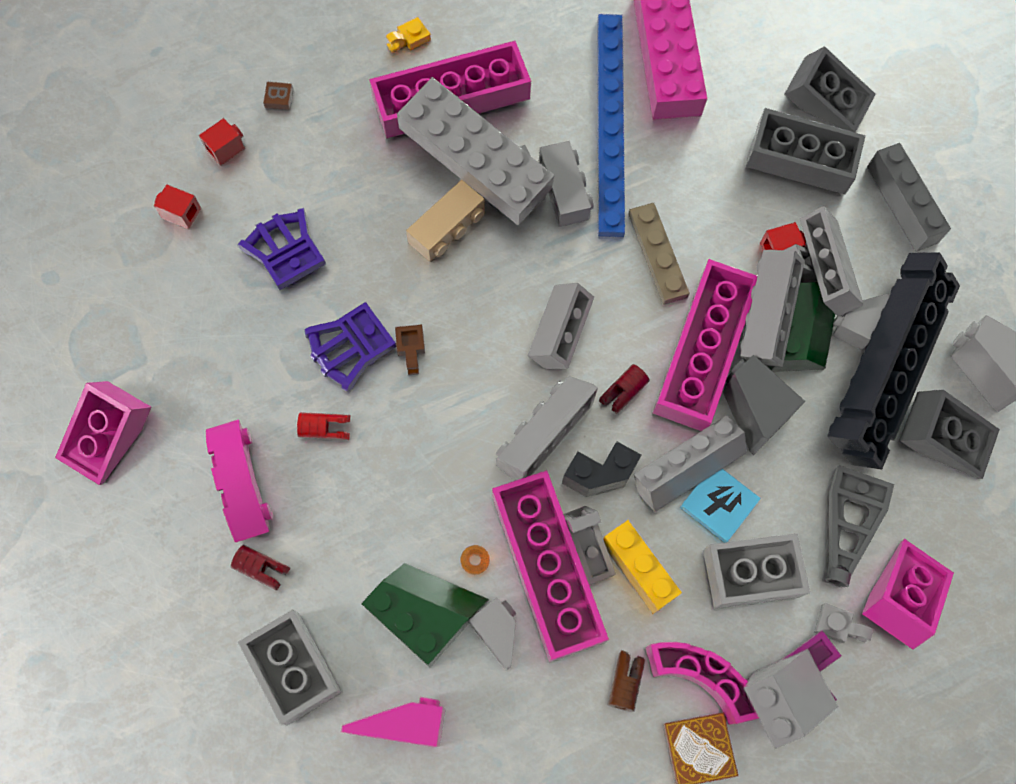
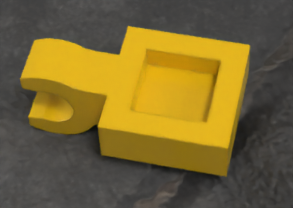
[386,17,431,53]

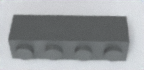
[867,143,951,252]

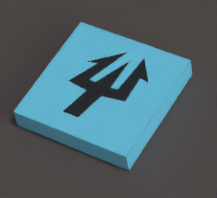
[680,469,761,543]

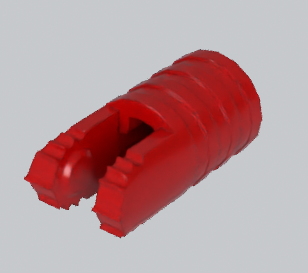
[297,412,351,440]

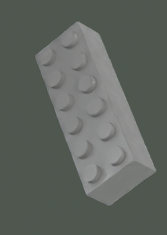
[397,77,554,225]

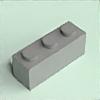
[539,141,594,227]
[528,283,594,369]

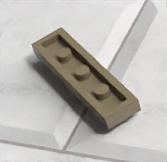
[628,202,690,305]

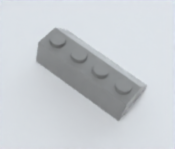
[496,376,598,481]

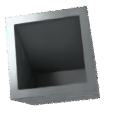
[723,355,805,455]

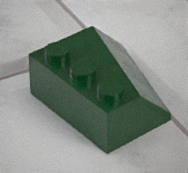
[769,282,836,372]

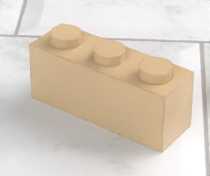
[406,180,485,262]

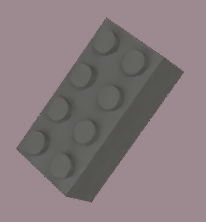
[746,108,866,195]

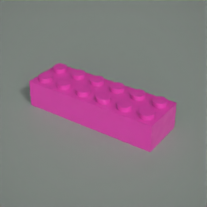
[634,0,708,120]
[369,41,531,139]
[653,259,757,431]
[492,470,609,663]

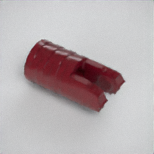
[599,364,650,414]
[231,545,291,590]

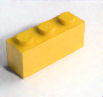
[603,520,682,614]

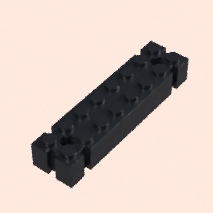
[827,252,960,470]

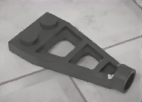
[825,465,894,587]

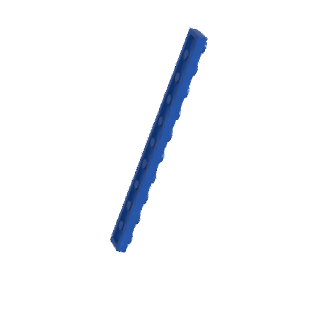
[597,14,625,237]

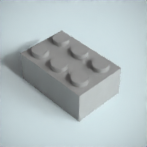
[703,534,810,609]
[238,609,341,725]

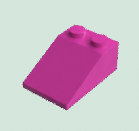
[55,381,152,485]
[862,539,954,650]
[341,697,445,747]

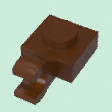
[395,324,425,375]

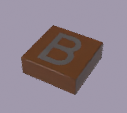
[263,82,293,110]

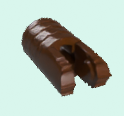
[608,650,645,712]

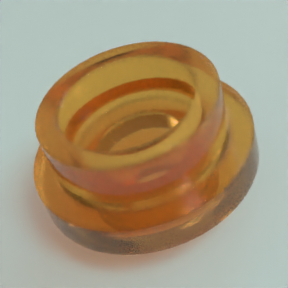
[461,545,490,575]

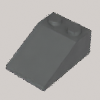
[784,46,876,133]
[900,390,1000,479]

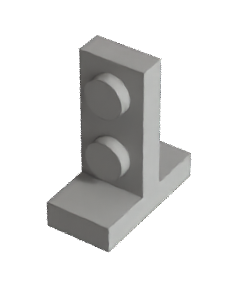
[563,506,616,585]

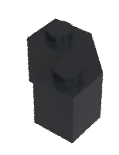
[562,441,642,497]

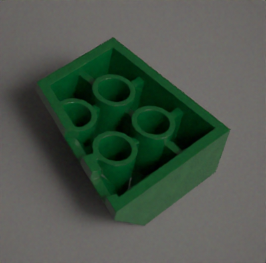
[361,563,489,668]

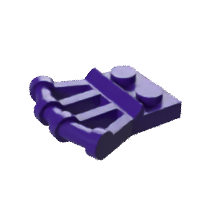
[237,208,326,290]
[304,302,397,392]

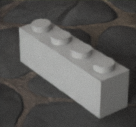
[800,206,864,317]
[740,250,805,367]
[634,415,747,512]

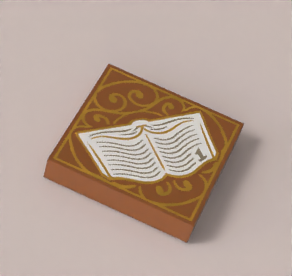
[663,712,738,784]

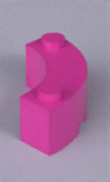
[206,419,273,543]
[645,642,759,725]

